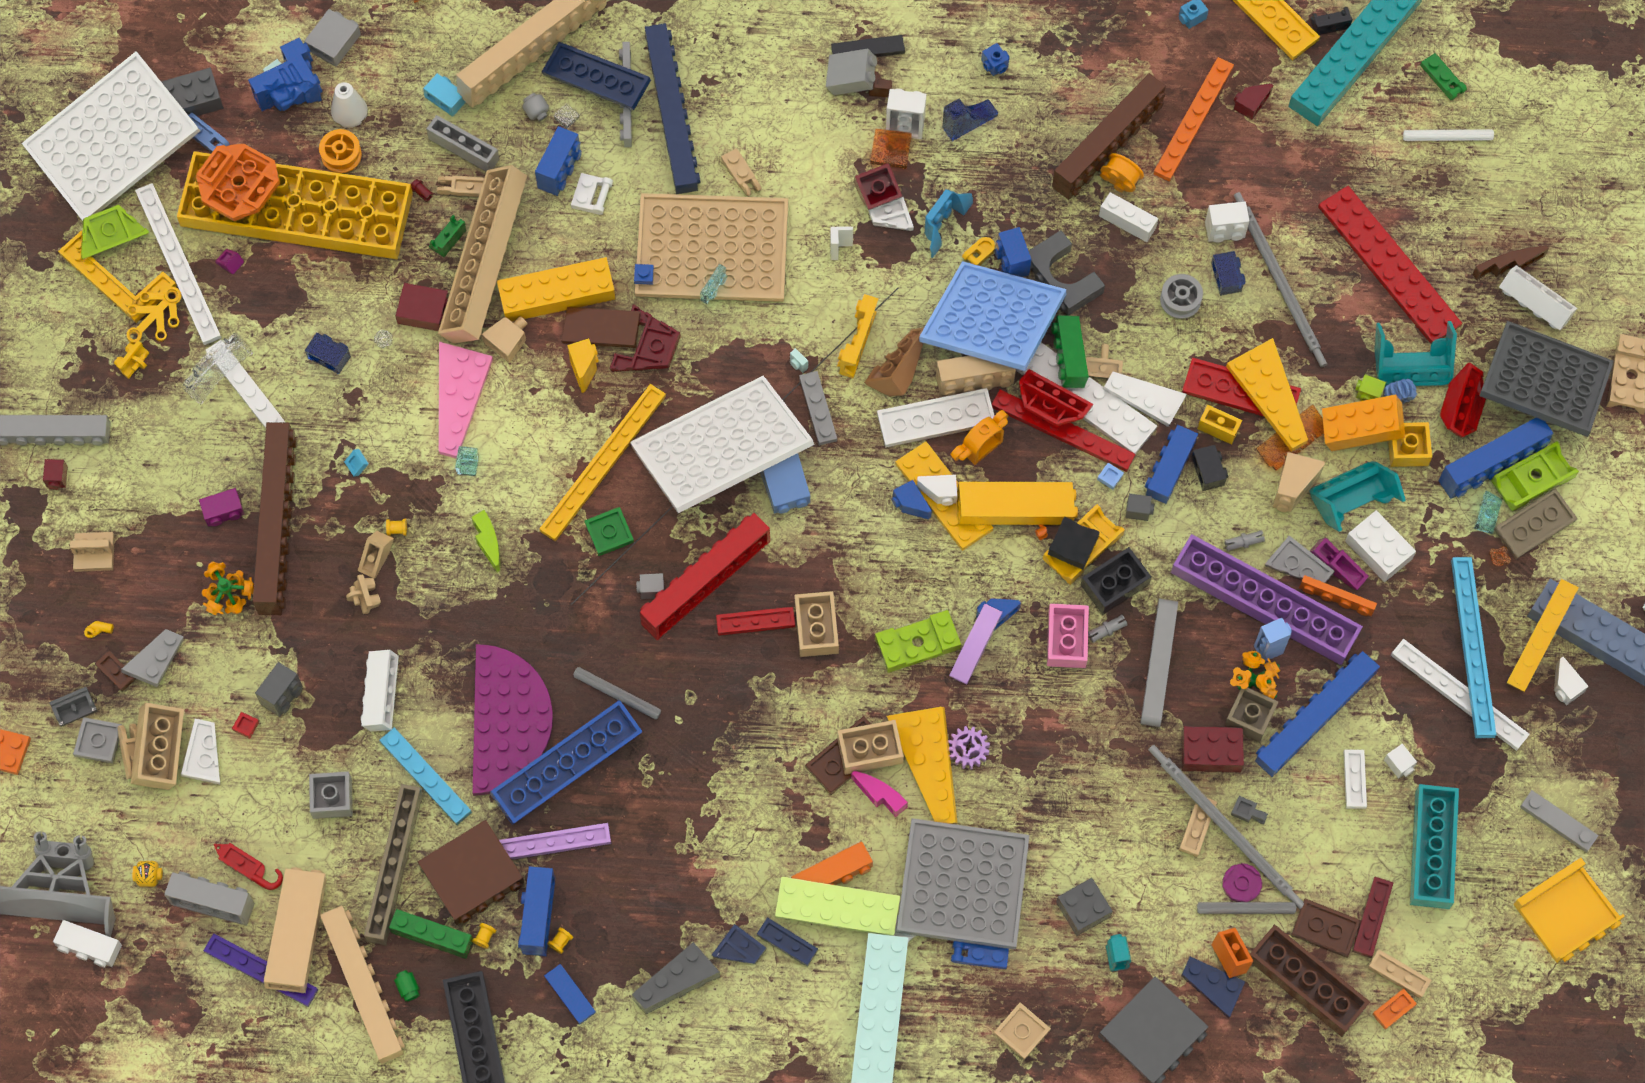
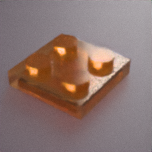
[870,128,912,169]

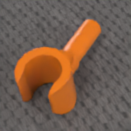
[1035,524,1048,540]

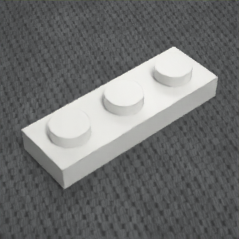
[1343,750,1367,809]

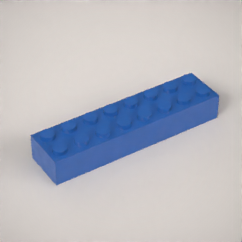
[490,700,642,825]

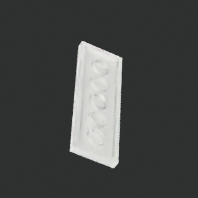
[877,388,994,448]

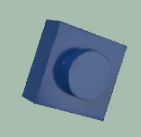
[634,264,654,285]

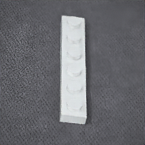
[206,340,285,429]

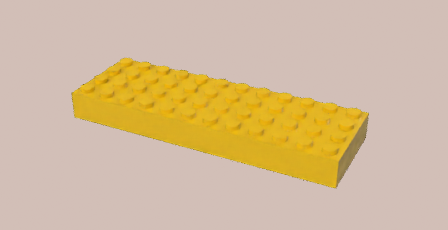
[177,151,413,260]

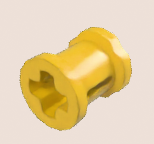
[386,519,407,536]
[472,923,497,949]
[547,927,573,954]

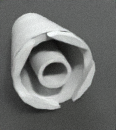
[331,82,368,128]

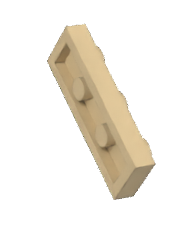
[1179,798,1217,857]
[1368,949,1431,999]

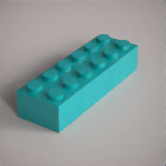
[1410,784,1459,909]

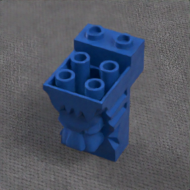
[248,37,323,111]

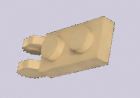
[721,148,761,196]
[436,175,484,197]
[117,724,137,779]

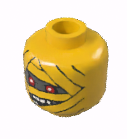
[132,861,163,887]

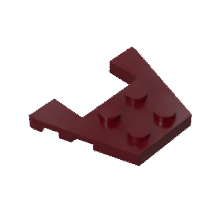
[610,305,681,372]

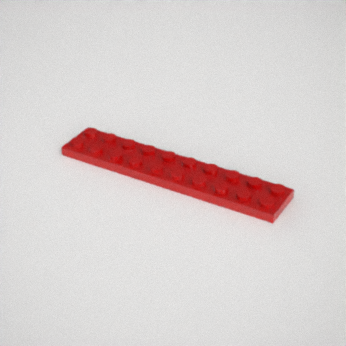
[1318,186,1463,344]

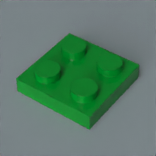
[584,507,634,556]

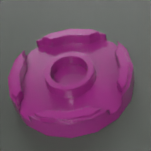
[1222,863,1262,902]

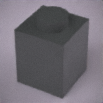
[1125,493,1155,521]

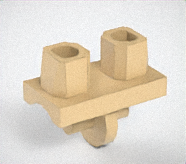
[346,574,381,614]

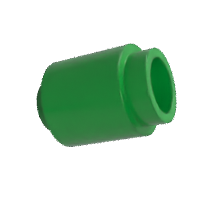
[394,970,420,1002]

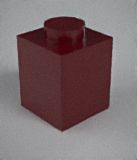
[43,459,68,490]

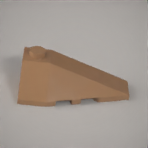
[864,327,924,397]

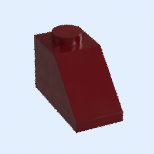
[1233,83,1274,120]

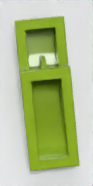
[471,510,500,572]

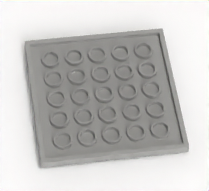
[896,818,1030,950]

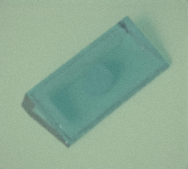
[1474,491,1502,534]

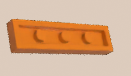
[1299,575,1377,616]

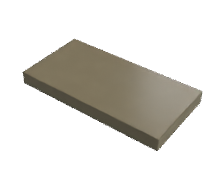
[1494,488,1578,560]

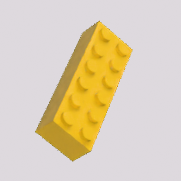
[497,257,616,322]

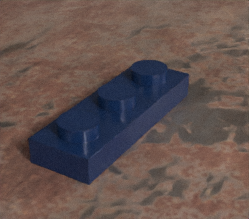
[757,917,818,967]

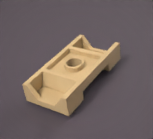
[1606,334,1645,415]

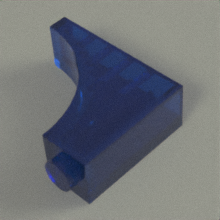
[942,98,998,141]

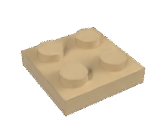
[993,1003,1051,1060]

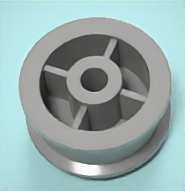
[1160,274,1203,319]

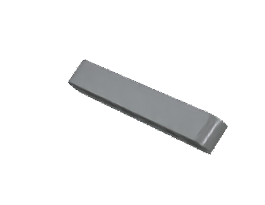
[1140,598,1178,727]

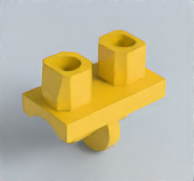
[114,341,149,379]

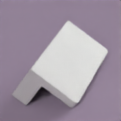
[830,227,853,260]

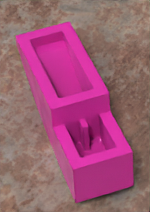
[851,771,908,817]

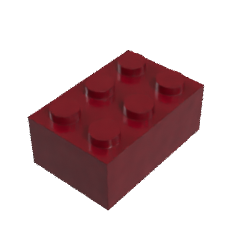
[1181,726,1244,772]

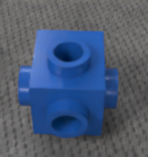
[981,43,1010,76]

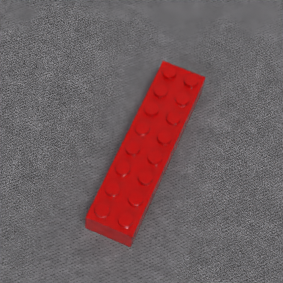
[640,513,770,641]

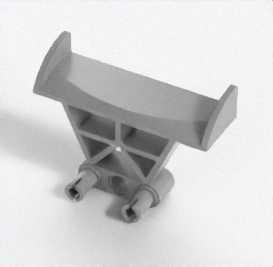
[0,831,116,937]

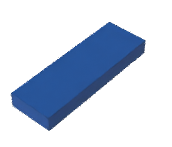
[544,964,596,1025]

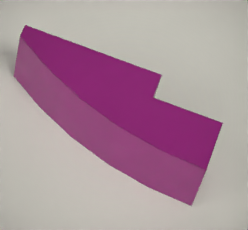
[1310,537,1369,590]

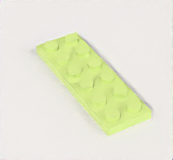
[775,877,900,936]

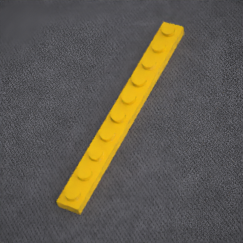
[539,384,666,542]

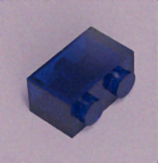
[1211,251,1246,296]
[305,332,351,374]

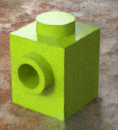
[1355,374,1386,401]

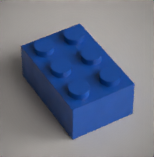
[535,126,582,196]

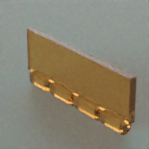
[1255,404,1324,471]

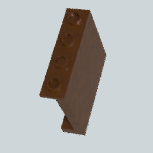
[417,820,524,925]

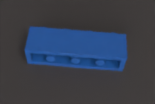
[1145,425,1198,504]

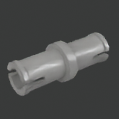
[1224,530,1265,551]
[1088,615,1127,643]

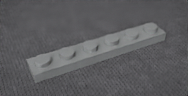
[619,42,632,147]

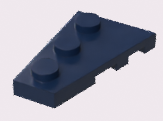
[1181,956,1245,1019]

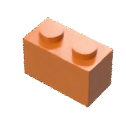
[1211,928,1253,978]

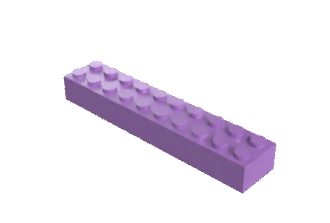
[1171,534,1363,666]

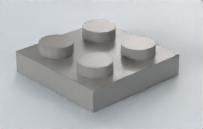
[73,717,122,763]

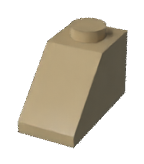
[358,531,394,579]

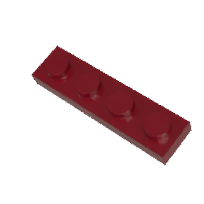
[1352,877,1394,958]

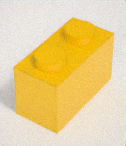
[1197,405,1242,445]

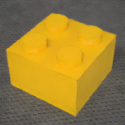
[1388,422,1432,467]

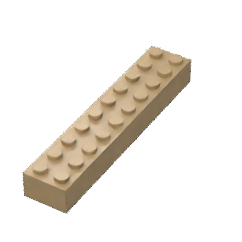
[456,0,607,108]
[438,165,527,344]

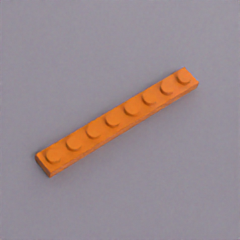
[1153,57,1234,182]

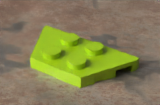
[81,205,149,259]

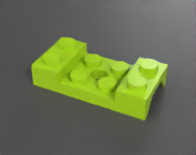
[1491,441,1579,512]
[875,610,961,673]

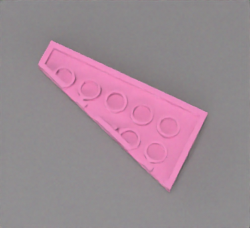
[439,342,493,459]

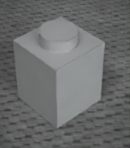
[636,573,664,599]

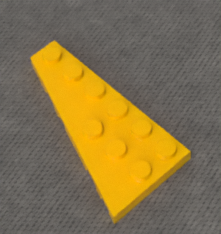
[1226,338,1308,452]

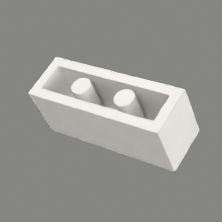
[1099,192,1158,242]
[53,920,122,968]

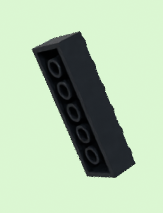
[443,971,506,1083]

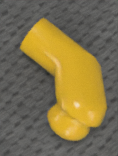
[84,621,114,638]

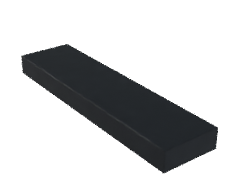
[831,35,905,57]

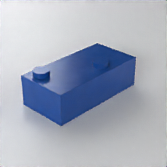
[518,866,556,956]

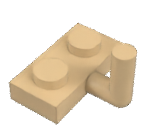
[1086,343,1123,378]

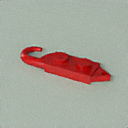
[214,843,283,890]

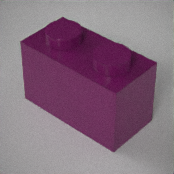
[199,488,245,526]

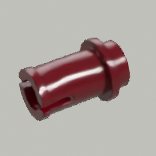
[411,179,434,202]

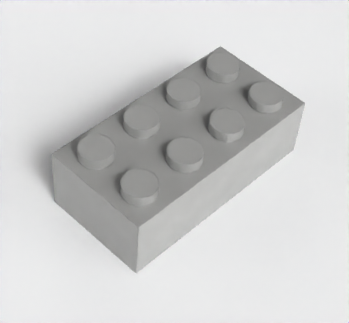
[164,871,255,926]

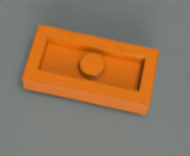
[1372,988,1417,1030]

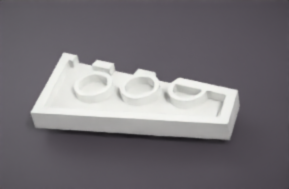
[1103,372,1187,427]

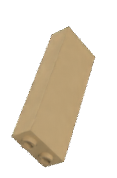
[264,867,327,993]

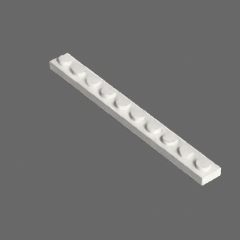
[135,183,221,345]

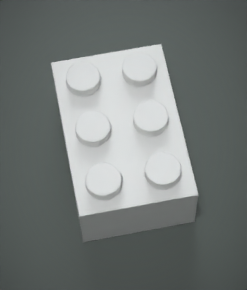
[886,89,926,139]
[1345,510,1416,583]

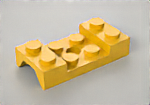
[837,294,879,379]
[1043,504,1125,585]

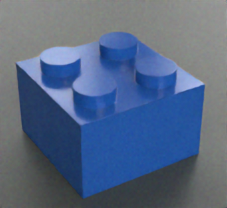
[995,227,1031,277]

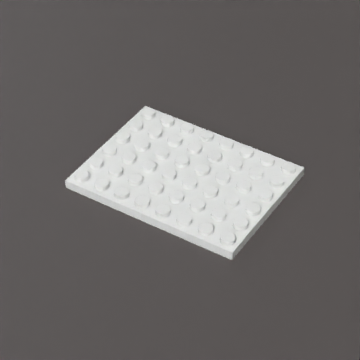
[22,52,201,221]
[630,376,814,513]

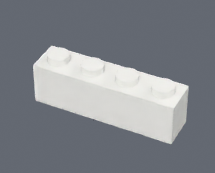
[1499,265,1577,330]
[361,650,399,732]

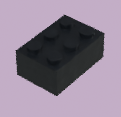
[1080,547,1152,615]

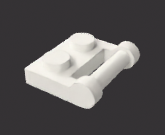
[571,173,613,215]

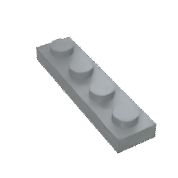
[799,371,837,446]

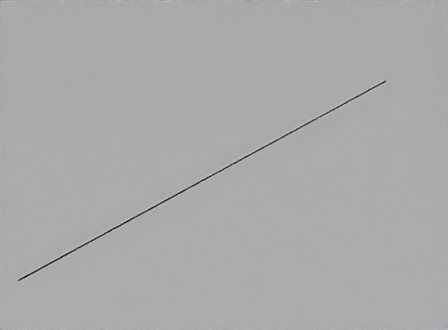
[571,287,899,605]

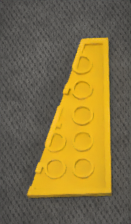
[887,707,958,824]

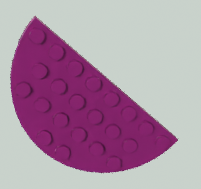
[472,644,553,796]

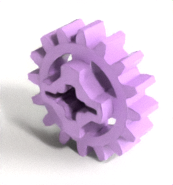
[948,726,990,769]

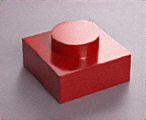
[232,712,259,739]

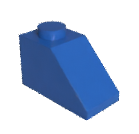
[891,480,932,519]
[976,598,1021,632]

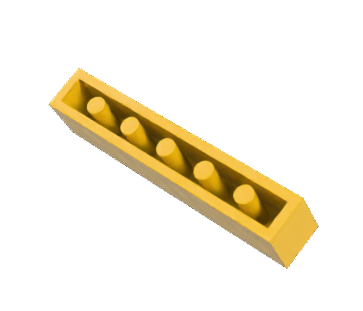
[1506,579,1579,692]

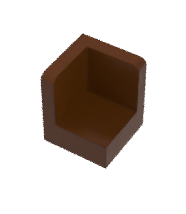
[869,71,892,98]

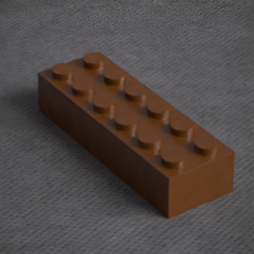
[1250,924,1370,1037]

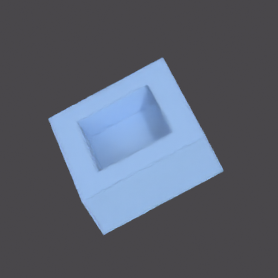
[1097,463,1124,490]

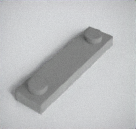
[1520,790,1599,853]

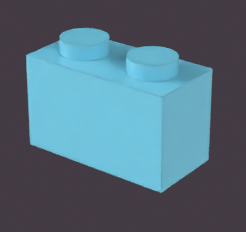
[423,73,466,117]

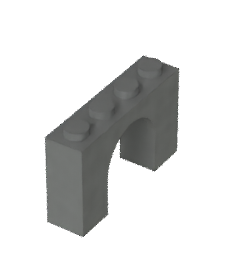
[1028,230,1105,316]

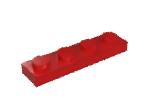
[716,607,795,636]

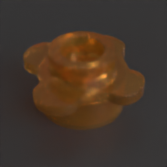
[1489,546,1511,566]

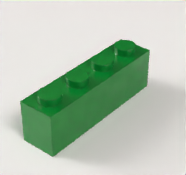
[1051,315,1089,388]
[389,909,473,959]

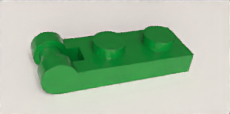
[1420,53,1467,100]

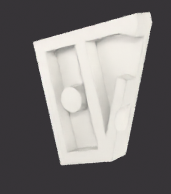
[868,197,914,231]

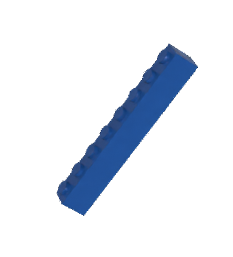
[1255,651,1380,777]

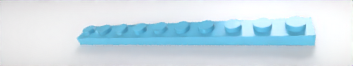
[1451,557,1496,738]

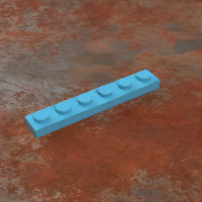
[379,727,472,825]

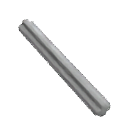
[573,667,661,719]
[1197,902,1296,914]

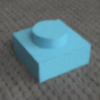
[344,449,369,476]

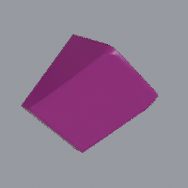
[215,249,244,274]

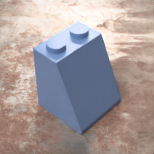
[760,453,810,514]

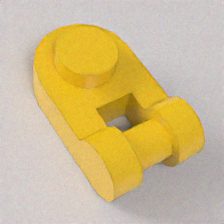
[962,237,995,266]

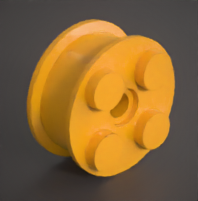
[319,129,362,173]
[1100,153,1144,193]

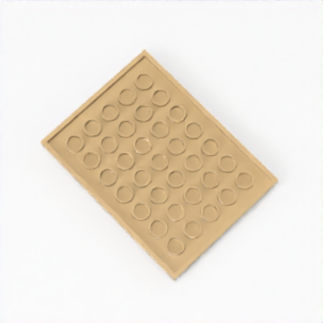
[635,193,788,302]

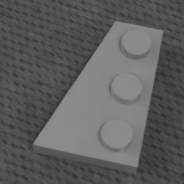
[1265,536,1335,583]
[121,629,184,687]

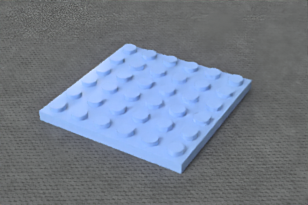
[919,261,1066,371]

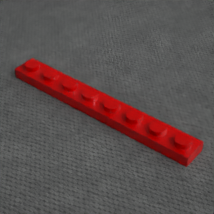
[992,389,1136,472]

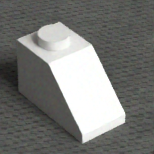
[917,475,957,506]
[1554,657,1588,706]

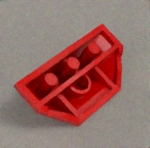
[1440,363,1486,438]
[1019,369,1093,427]

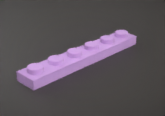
[499,823,611,860]

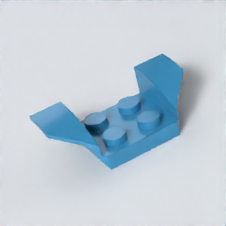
[924,189,973,258]

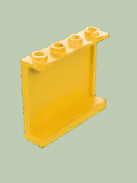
[1513,858,1625,963]

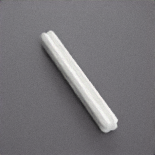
[1403,129,1494,141]

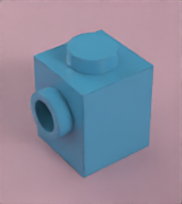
[1179,0,1208,29]

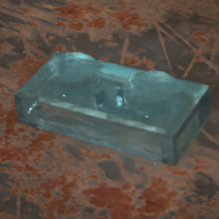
[700,264,727,304]

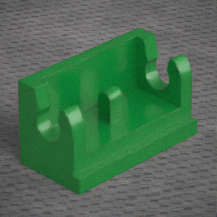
[429,215,467,257]

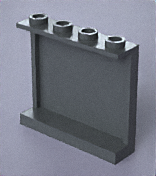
[1098,976,1208,1083]

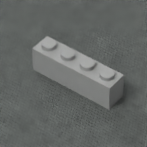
[426,115,500,171]

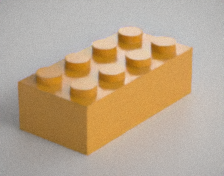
[1322,394,1405,451]

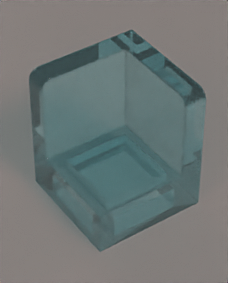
[455,446,479,476]

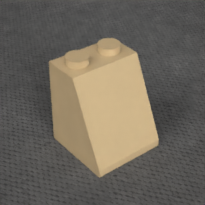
[1273,452,1325,512]

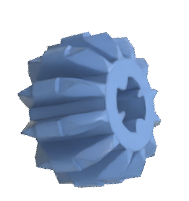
[1383,379,1417,404]

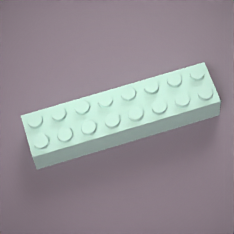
[851,933,908,1083]

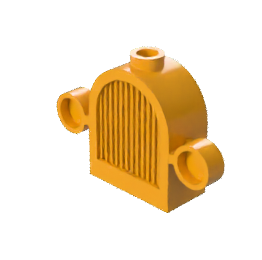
[950,410,1008,465]

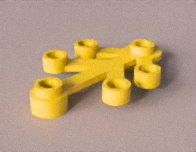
[126,287,181,344]

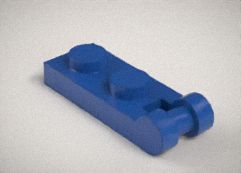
[951,941,1009,969]

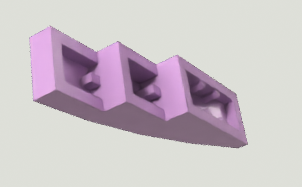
[949,604,1002,685]

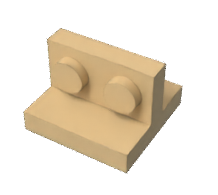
[70,532,115,572]

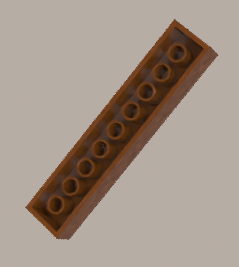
[253,422,297,615]

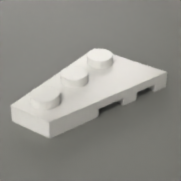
[181,719,220,784]

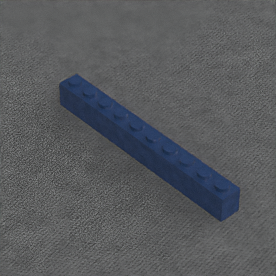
[645,23,701,194]

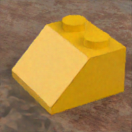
[567,338,599,393]

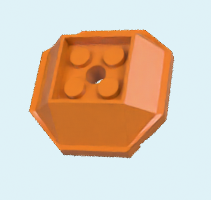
[196,144,280,221]

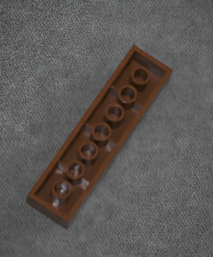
[1052,73,1166,200]

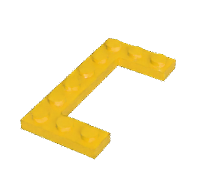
[58,230,177,323]

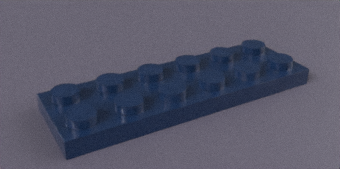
[542,42,651,110]

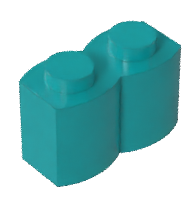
[1105,934,1132,972]

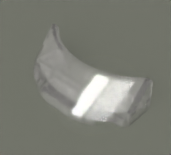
[183,333,253,405]

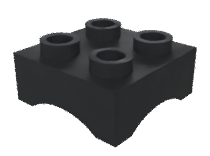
[1048,516,1100,570]

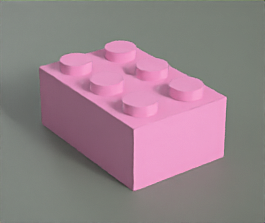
[1047,604,1089,668]

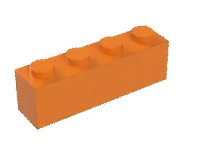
[791,841,873,885]

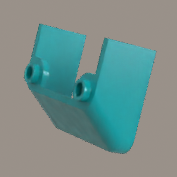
[1374,321,1457,387]
[1309,461,1406,532]

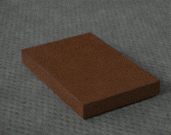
[1291,898,1361,958]

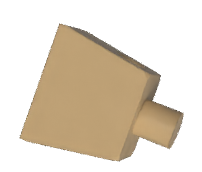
[482,317,527,363]

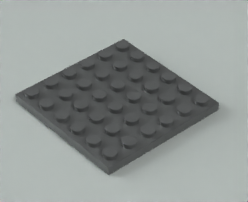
[1479,321,1614,437]

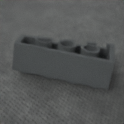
[632,942,720,1014]

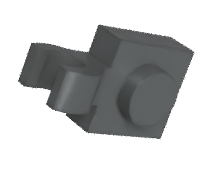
[1231,796,1268,825]

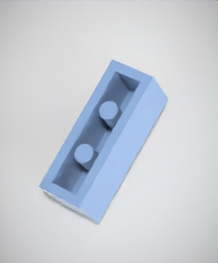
[1254,618,1292,661]

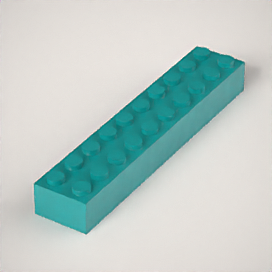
[1288,0,1422,127]

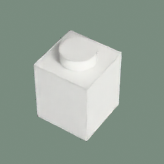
[1384,744,1417,779]

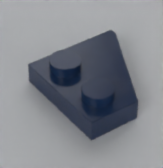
[712,924,767,964]

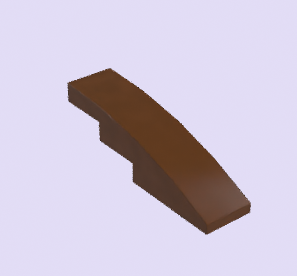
[1472,245,1549,280]

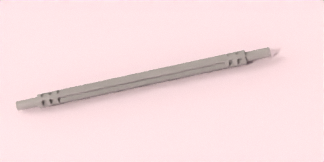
[1234,192,1327,368]
[1148,745,1304,909]

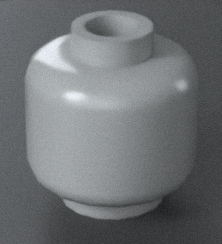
[522,93,549,121]

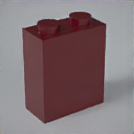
[395,283,449,331]

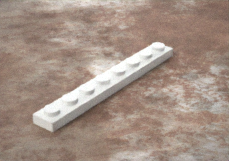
[1391,639,1529,751]

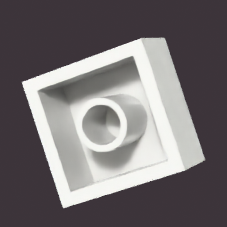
[1205,202,1249,243]

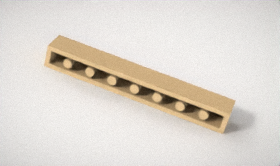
[320,905,405,1064]

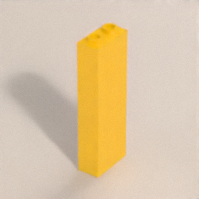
[957,482,1078,525]

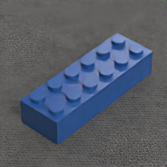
[1438,418,1553,499]

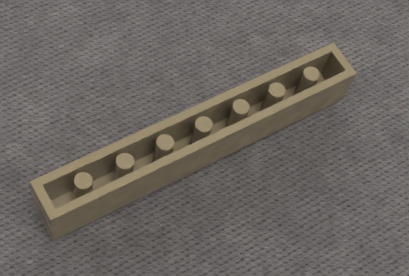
[364,784,423,945]

